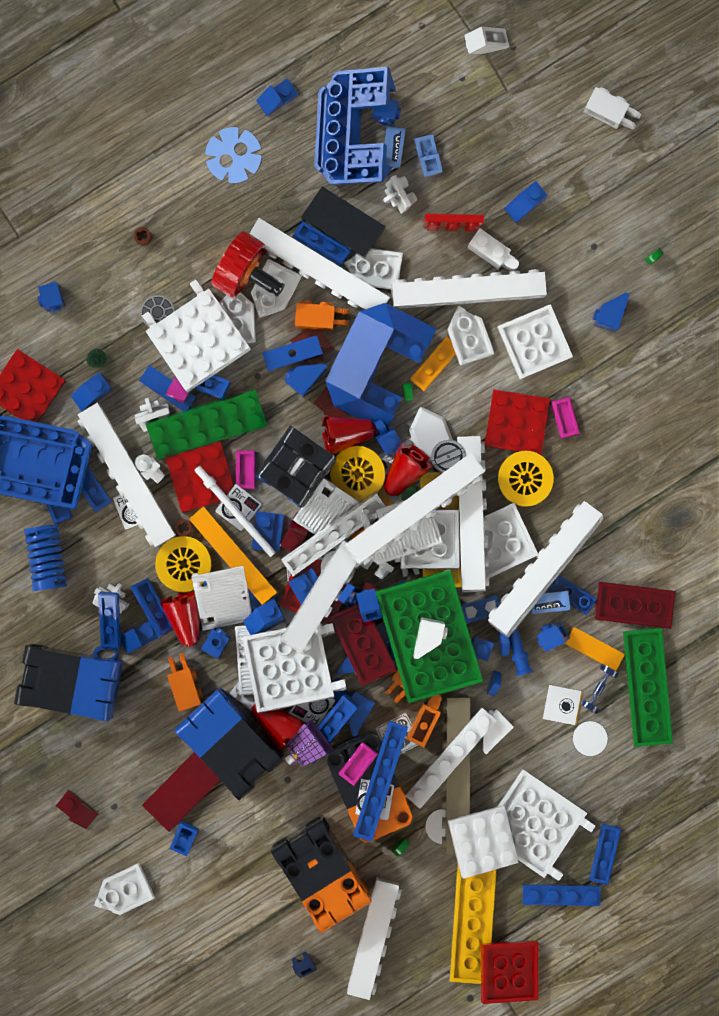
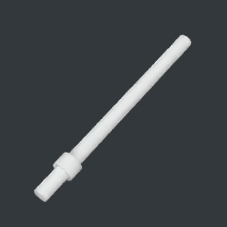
[194,466,276,557]

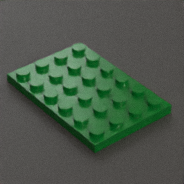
[375,569,483,703]

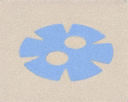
[205,127,262,183]

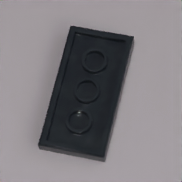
[301,186,386,259]

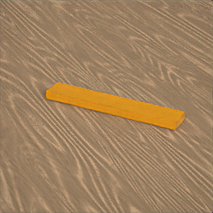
[189,507,278,605]

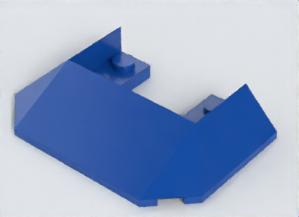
[314,67,396,185]
[325,303,436,429]

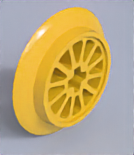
[330,446,385,502]
[498,451,554,506]
[155,536,211,592]

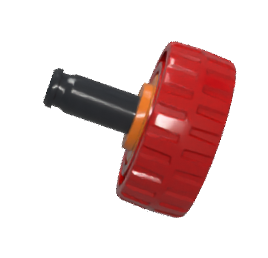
[211,231,285,298]

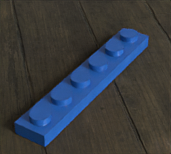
[353,721,408,842]

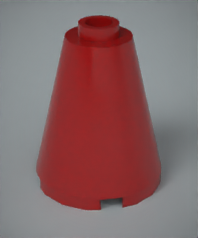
[322,416,376,454]
[383,442,433,496]
[161,592,200,647]
[251,703,305,752]

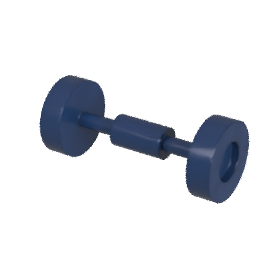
[580,664,619,714]

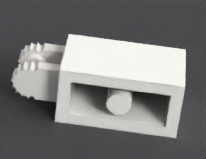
[583,87,641,129]
[468,229,519,271]

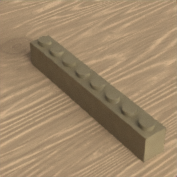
[442,697,470,854]

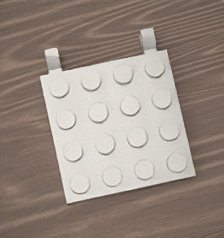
[142,280,251,393]
[242,623,347,713]
[497,769,595,881]

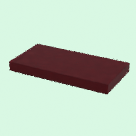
[594,581,676,629]
[329,603,397,687]
[142,752,220,832]

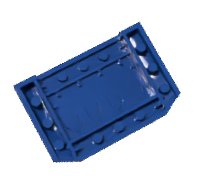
[0,416,93,510]

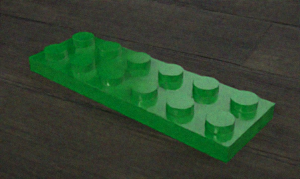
[146,389,267,460]
[622,628,673,747]

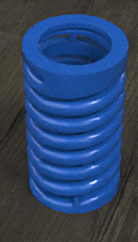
[24,524,67,591]

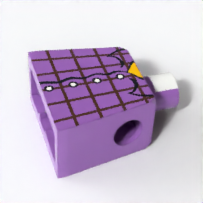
[285,720,334,767]

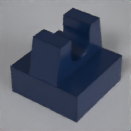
[292,952,317,979]

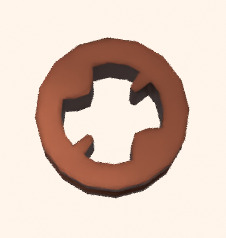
[133,227,152,246]
[175,519,193,536]

